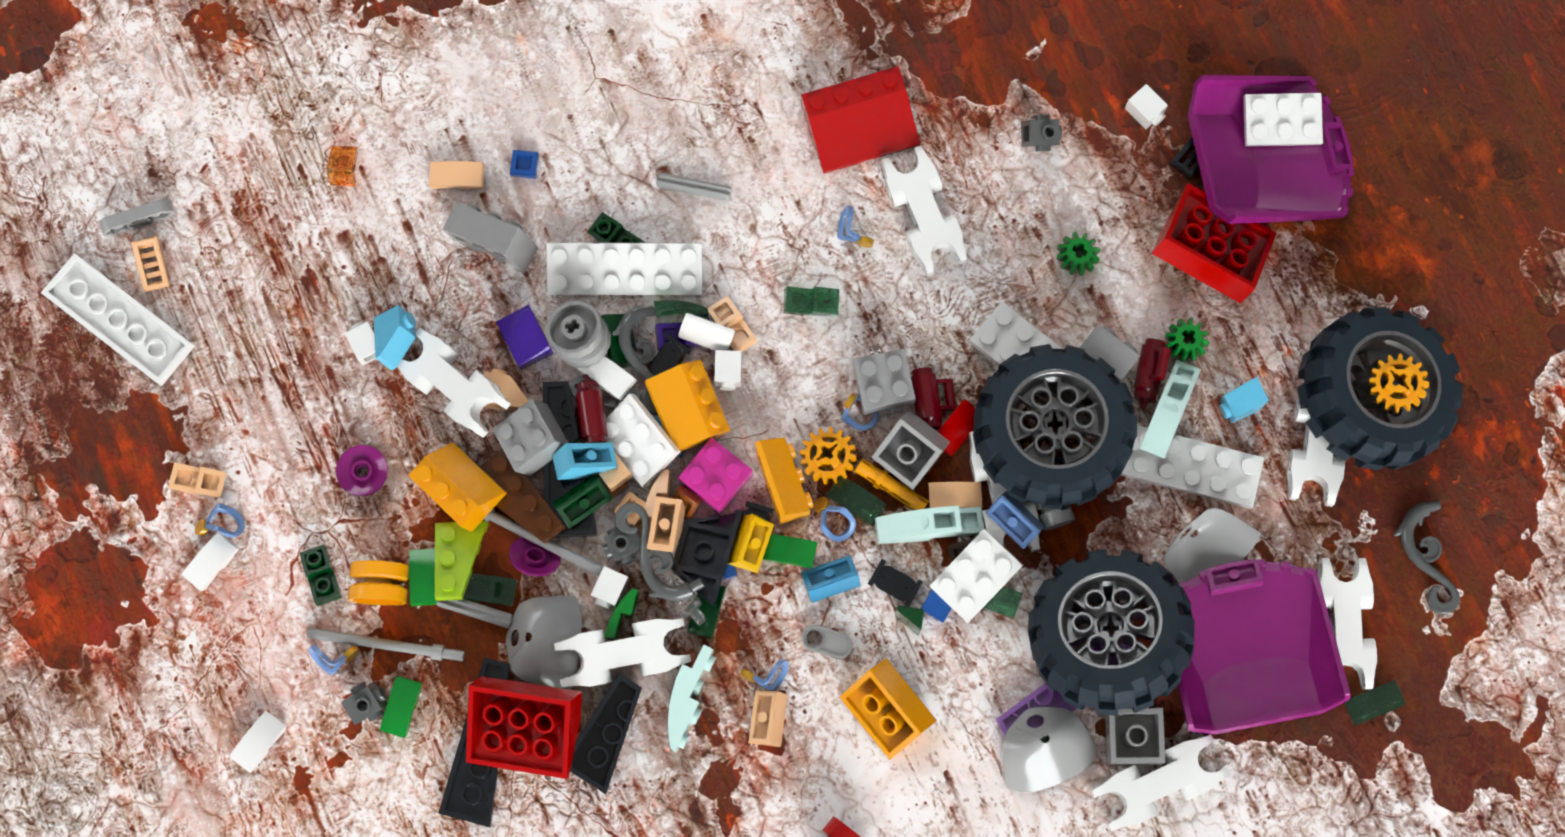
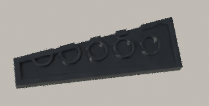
[543,381,597,538]
[438,657,510,828]

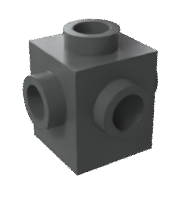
[1021,115,1062,152]
[602,524,641,565]
[341,681,387,725]

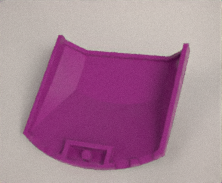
[1188,75,1354,224]
[1177,559,1351,734]

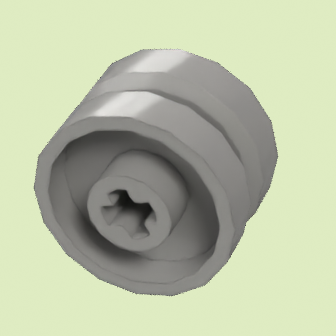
[546,301,611,368]

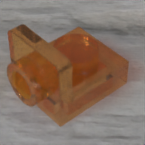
[327,146,358,186]

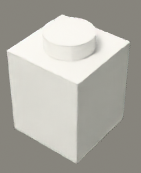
[1125,84,1168,129]
[344,321,376,366]
[714,350,742,391]
[591,566,630,610]

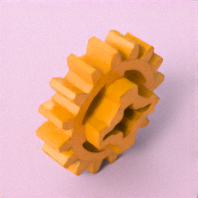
[1369,354,1429,413]
[799,427,857,485]

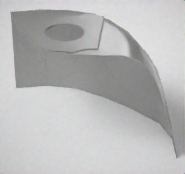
[1164,508,1262,583]
[506,596,582,689]
[1003,707,1098,792]

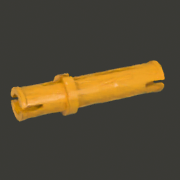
[854,458,929,510]

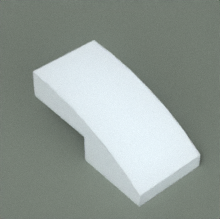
[577,356,637,401]
[182,532,239,591]
[230,710,286,773]

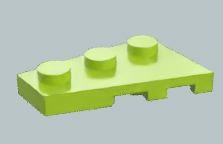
[435,521,489,601]

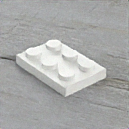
[1243,93,1323,147]
[606,394,681,487]
[930,528,1023,623]

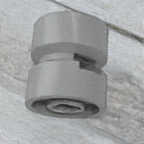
[1035,503,1076,531]

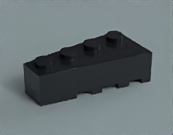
[570,673,642,794]

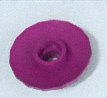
[336,445,388,497]
[509,537,561,577]

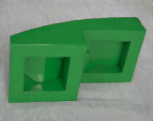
[762,534,818,569]
[409,548,437,606]
[604,588,639,641]
[380,675,423,738]

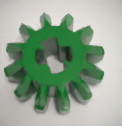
[1056,232,1101,276]
[1164,318,1209,362]

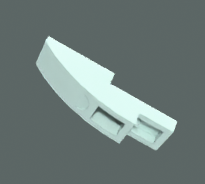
[1140,360,1201,458]
[875,506,984,544]
[668,645,716,753]

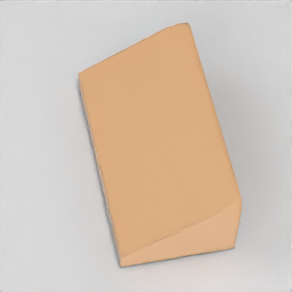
[748,690,787,747]

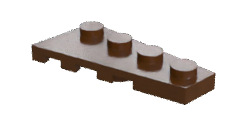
[479,448,566,544]

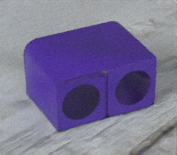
[496,305,554,370]

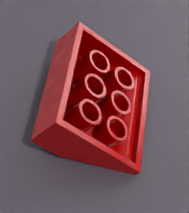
[801,66,920,174]
[1151,183,1277,304]
[466,676,582,779]

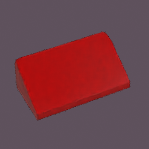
[937,399,975,457]

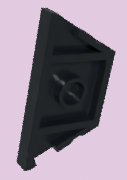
[671,509,744,607]

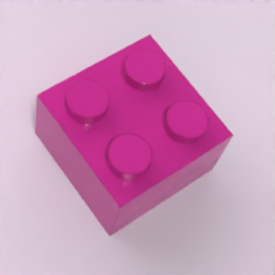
[678,437,753,515]

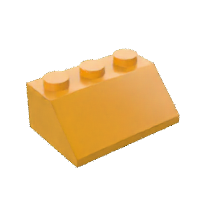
[644,359,730,451]
[755,437,814,525]
[408,442,507,532]
[840,658,937,760]

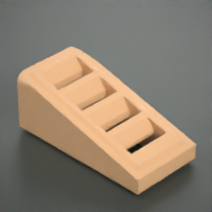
[131,236,170,292]

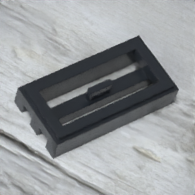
[1169,137,1200,180]

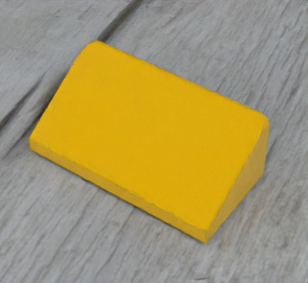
[729,514,774,573]

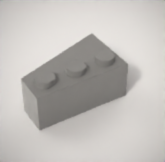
[442,203,538,274]

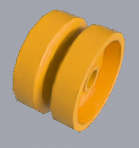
[347,560,409,606]

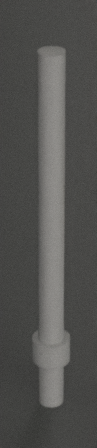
[483,508,603,576]
[307,627,465,661]

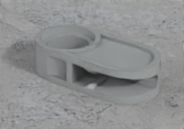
[802,625,853,659]

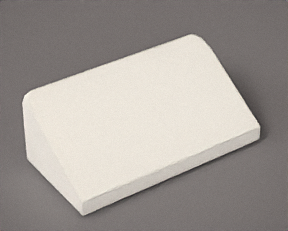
[678,313,735,351]

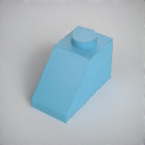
[374,305,416,370]
[1219,377,1269,424]
[552,442,618,480]

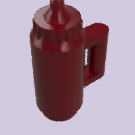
[1133,338,1171,410]
[911,367,957,430]
[576,374,608,443]

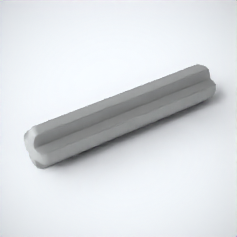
[656,173,732,201]
[436,599,513,628]

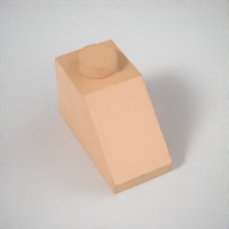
[484,369,528,412]
[647,496,686,552]

